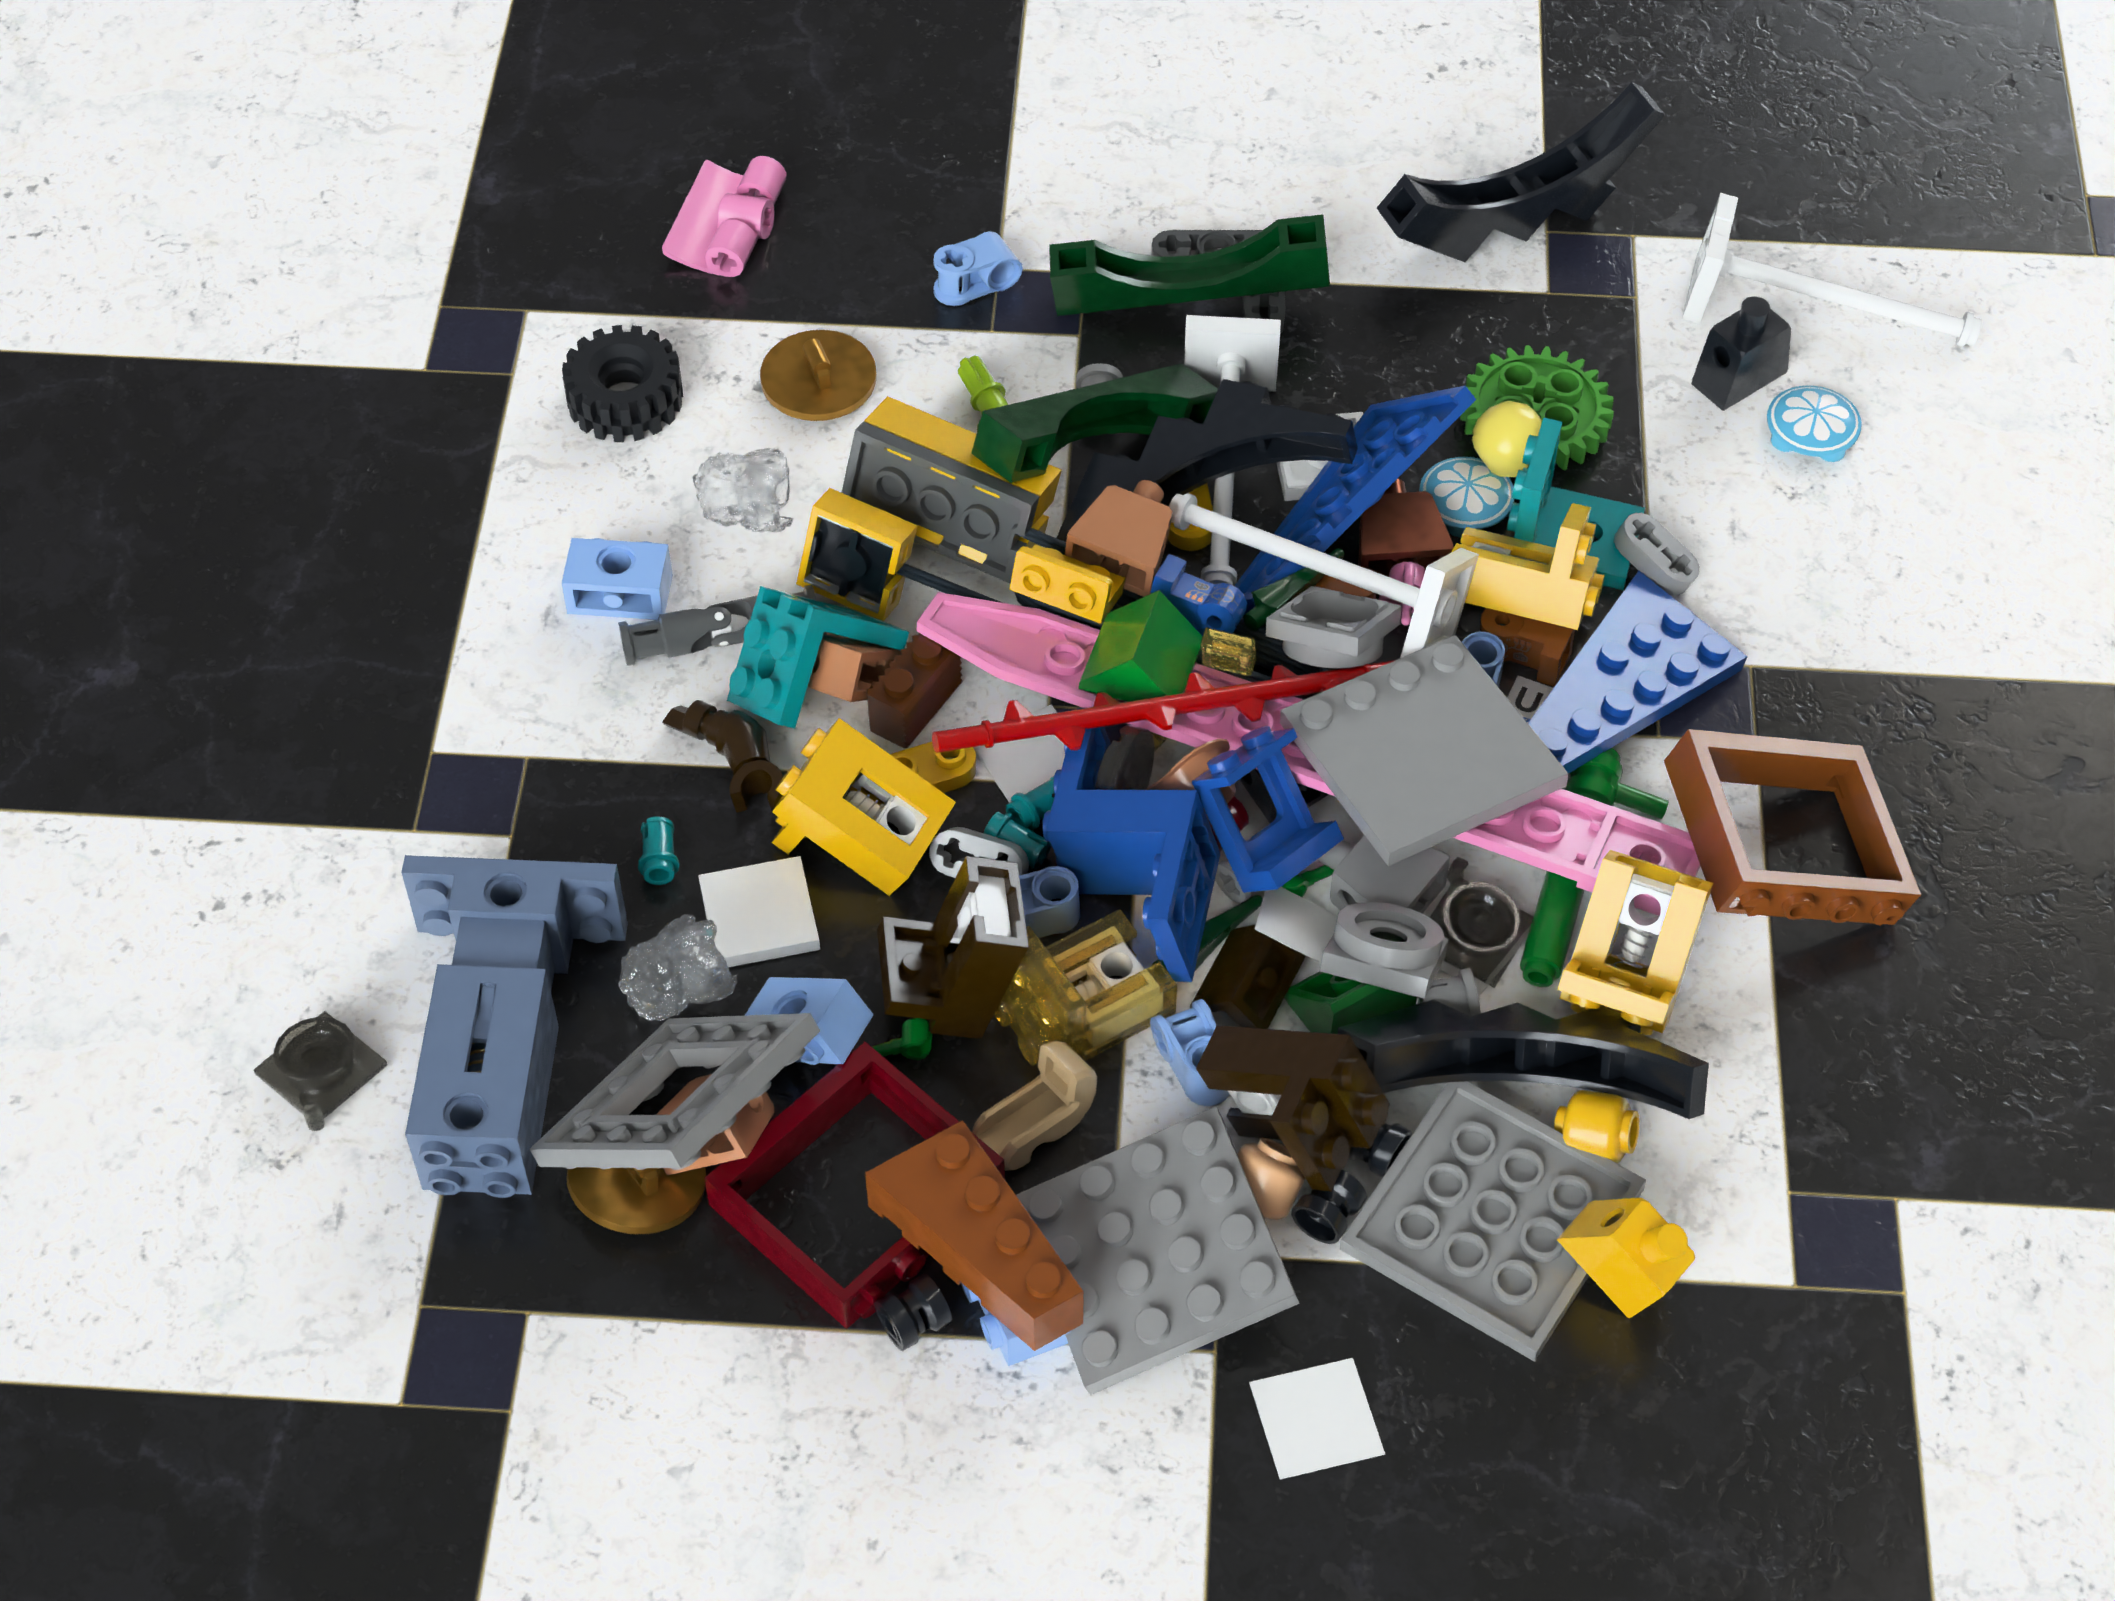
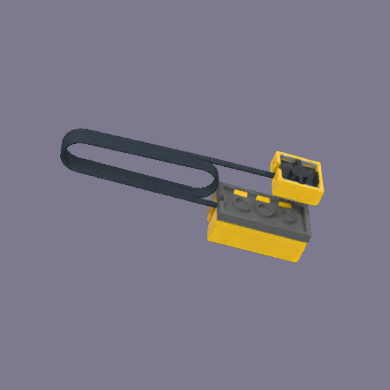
[796,396,1328,700]

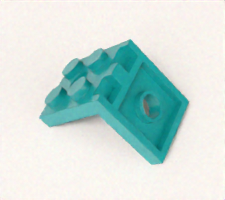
[1507,417,1645,590]
[726,586,909,729]

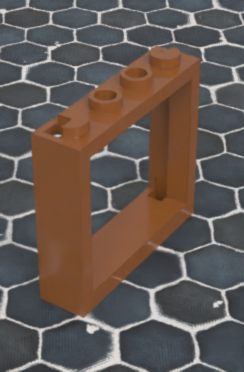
[1664,729,1921,926]

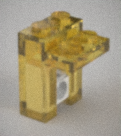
[994,909,1177,1066]

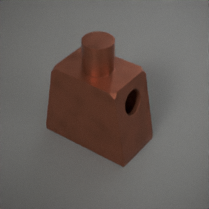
[1358,478,1454,577]

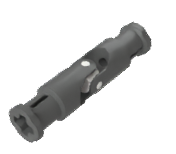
[618,585,817,666]

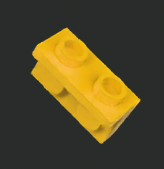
[1009,544,1126,624]

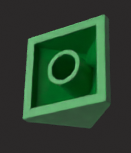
[1079,590,1204,702]
[1284,971,1417,1034]

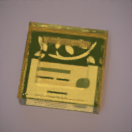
[1201,627,1256,676]

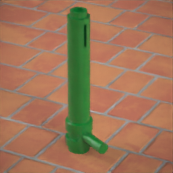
[1520,748,1669,987]

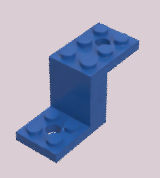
[1043,708,1221,982]

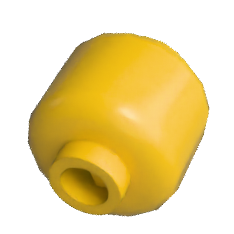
[1554,1090,1640,1164]

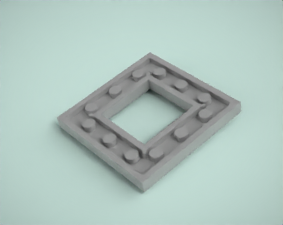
[529,1013,820,1170]

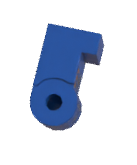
[1150,554,1247,639]

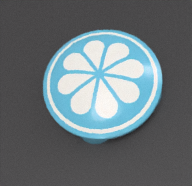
[1767,386,1862,462]
[1419,457,1515,538]

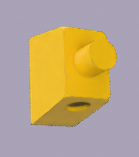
[1557,1197,1695,1318]

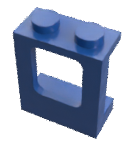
[1192,726,1344,893]

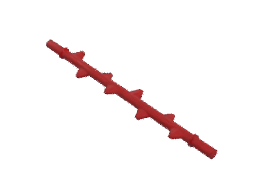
[932,660,1395,753]

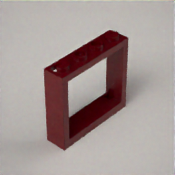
[705,1042,1005,1329]

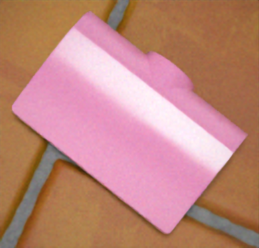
[662,156,787,277]

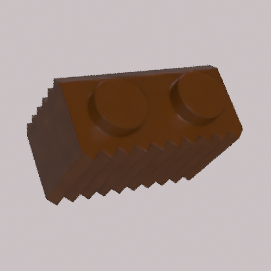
[867,632,963,748]

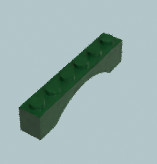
[1049,214,1330,316]
[971,363,1218,483]

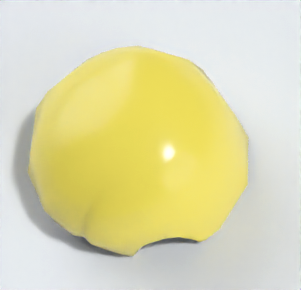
[1472,400,1542,477]

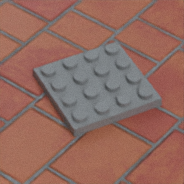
[1016,1106,1299,1395]

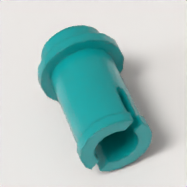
[1006,776,1054,831]
[984,812,1051,870]
[638,816,679,885]

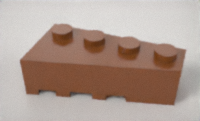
[865,1120,1084,1351]

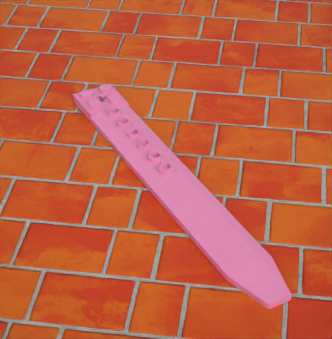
[916,592,1700,916]

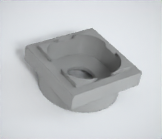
[1266,586,1401,668]
[1320,902,1449,999]

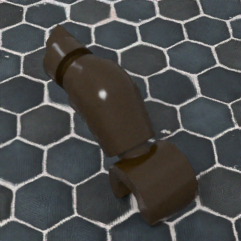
[662,700,783,817]

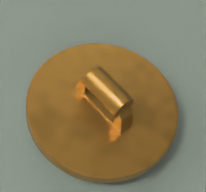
[760,330,876,421]
[567,1167,706,1234]

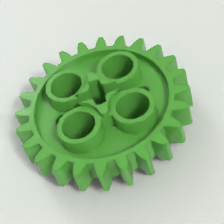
[1460,345,1614,470]

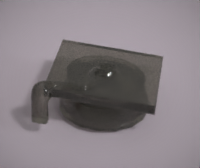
[1429,857,1533,988]
[253,1011,388,1131]

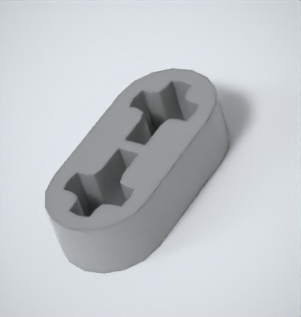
[1614,513,1699,595]
[929,827,1029,878]

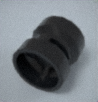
[1349,1123,1412,1178]
[1291,1169,1367,1244]
[874,1274,952,1351]

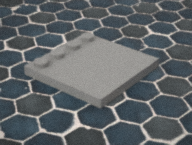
[1280,635,1568,866]
[1340,1081,1646,1362]

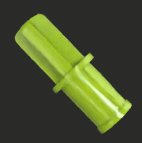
[958,355,1009,413]

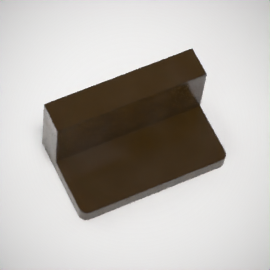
[1190,924,1306,1029]

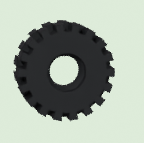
[562,325,683,442]

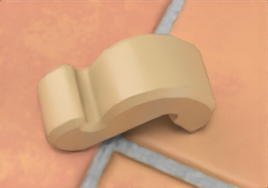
[972,1041,1097,1171]

